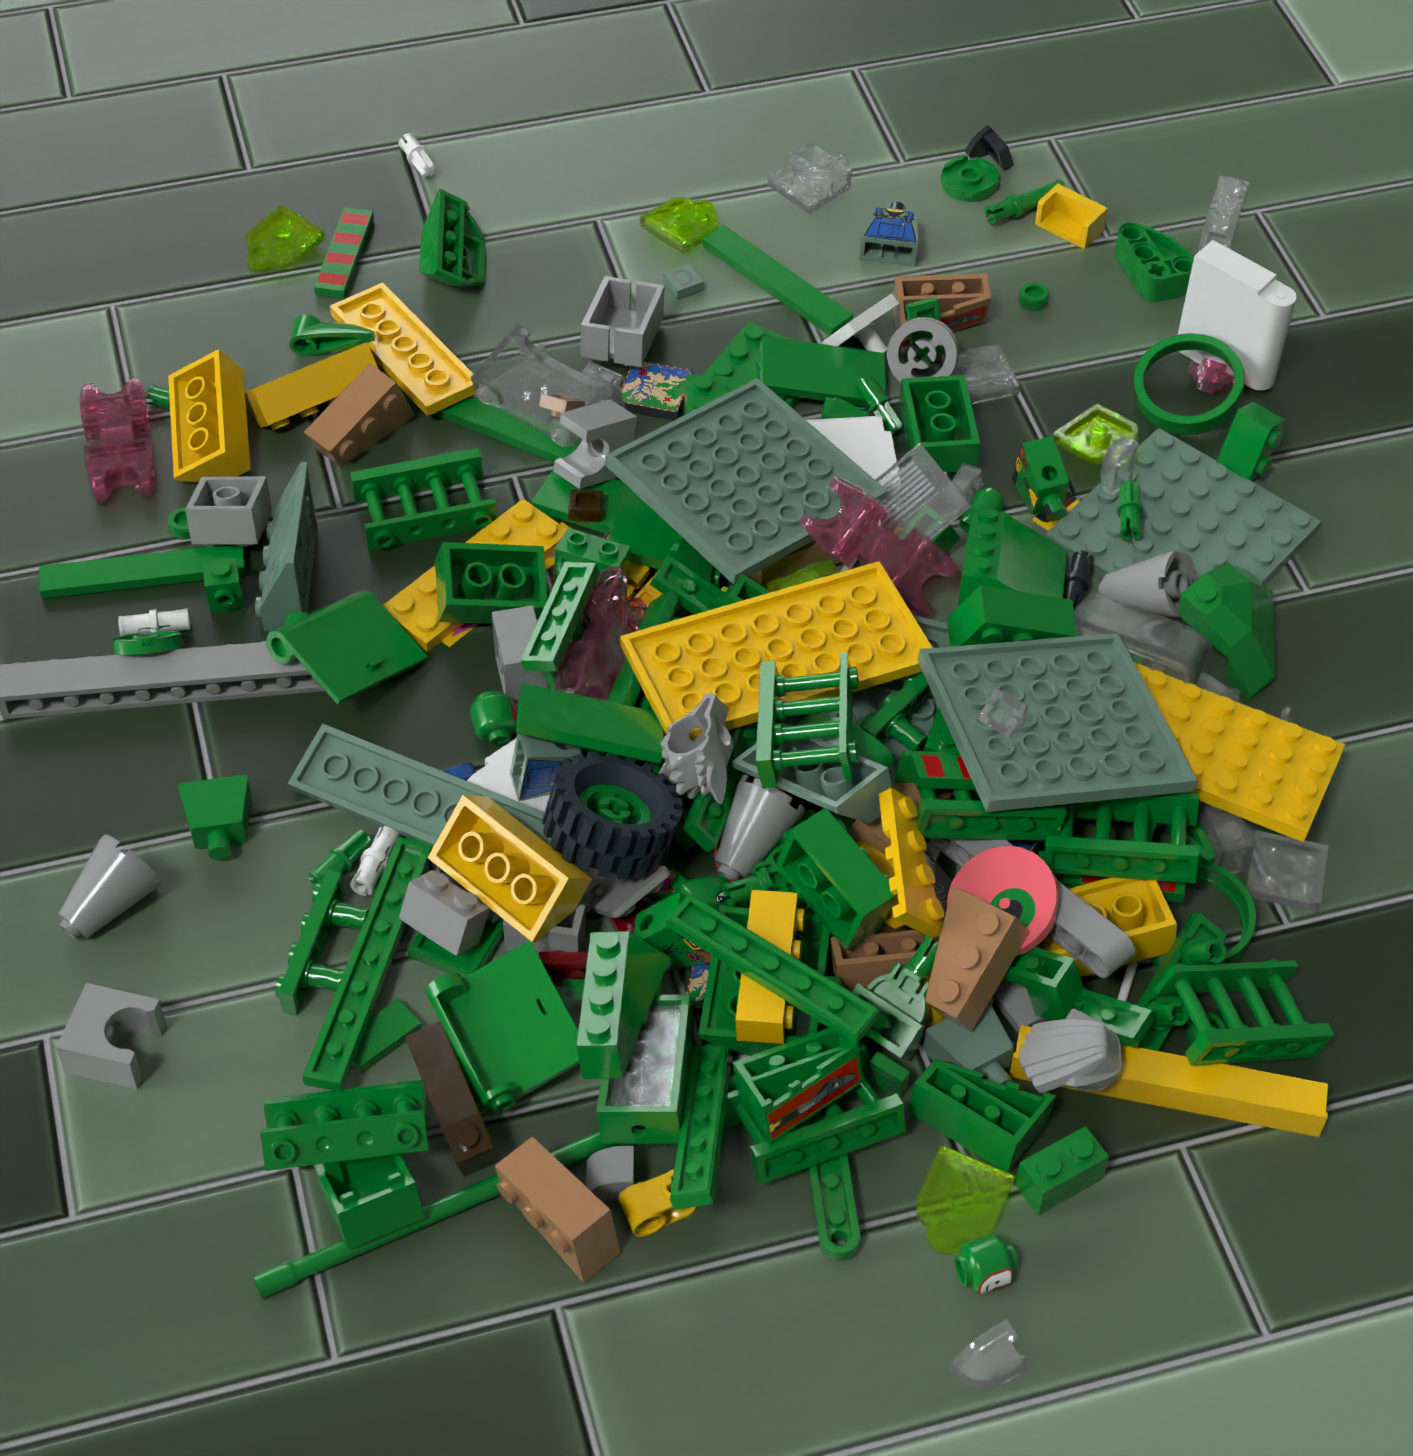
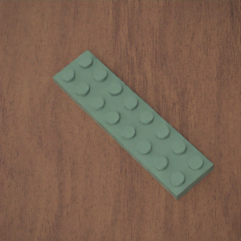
[287,723,551,848]

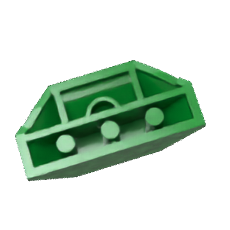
[419,189,486,287]

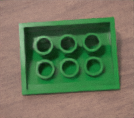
[958,508,1067,606]
[698,905,832,1056]

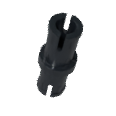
[1063,550,1094,615]

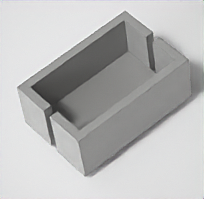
[580,276,665,367]

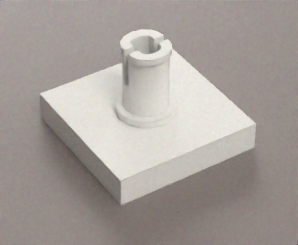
[821,293,899,353]

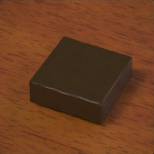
[568,489,603,522]

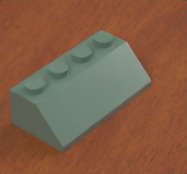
[731,723,892,823]

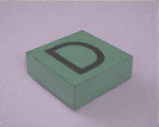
[663,263,704,299]

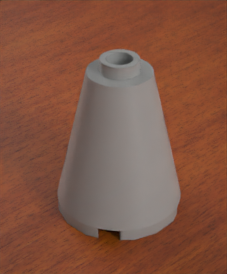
[1099,550,1198,619]
[714,775,806,881]
[58,834,161,939]

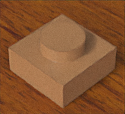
[539,394,585,418]

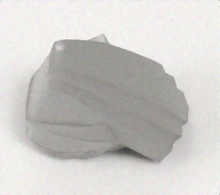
[1019,1009,1121,1093]

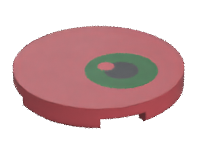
[947,846,1059,956]

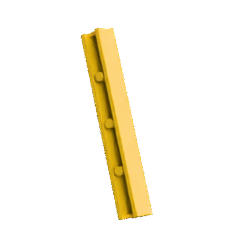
[1009,1025,1328,1137]

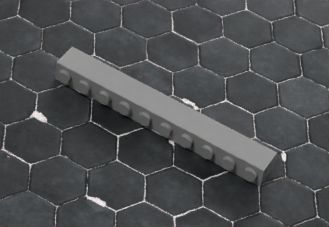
[0,641,325,719]

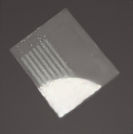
[845,443,971,574]

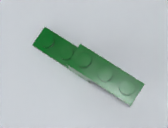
[649,555,770,615]
[1003,947,1154,1048]

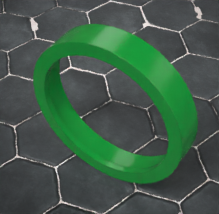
[1134,333,1244,435]
[1148,859,1256,966]

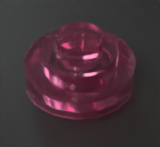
[1187,357,1234,394]

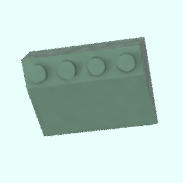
[255,462,318,631]

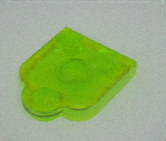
[640,197,718,254]
[245,204,326,272]
[1053,404,1139,465]
[766,559,838,592]
[916,1145,1015,1255]

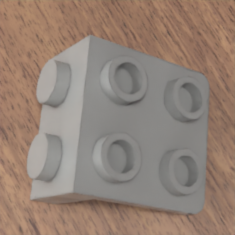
[575,861,670,918]

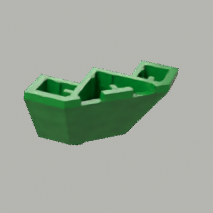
[1178,563,1275,700]

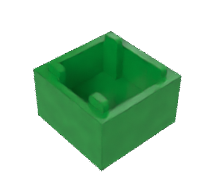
[314,1154,425,1250]

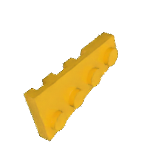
[878,788,944,938]

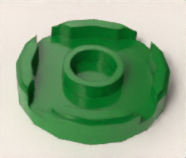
[940,156,999,202]
[112,630,183,655]

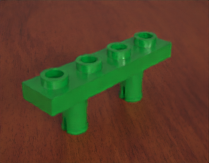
[859,643,955,751]
[275,869,369,1016]
[1137,912,1227,1051]

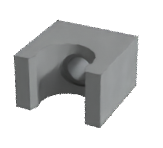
[553,399,637,489]
[56,983,166,1089]

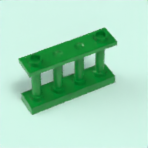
[350,447,497,551]
[520,562,618,697]
[756,652,859,789]
[895,751,1067,840]
[1045,793,1199,883]
[1154,959,1335,1066]
[724,1044,906,1185]
[260,1079,429,1171]

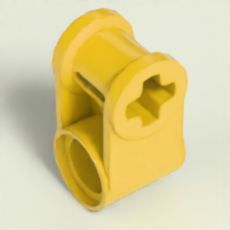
[618,1169,697,1237]

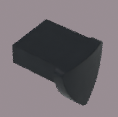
[965,125,1014,171]

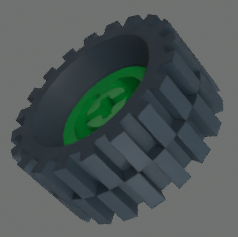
[542,751,683,879]

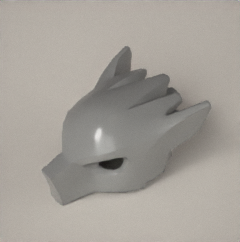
[658,693,733,804]

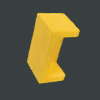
[1035,183,1108,249]

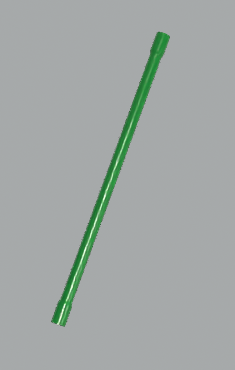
[253,1072,737,1299]

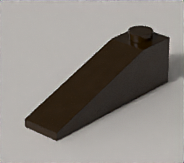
[405,1022,500,1177]

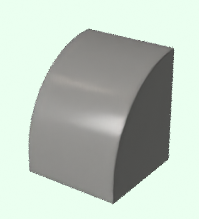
[586,1146,634,1201]

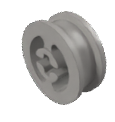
[887,317,959,382]

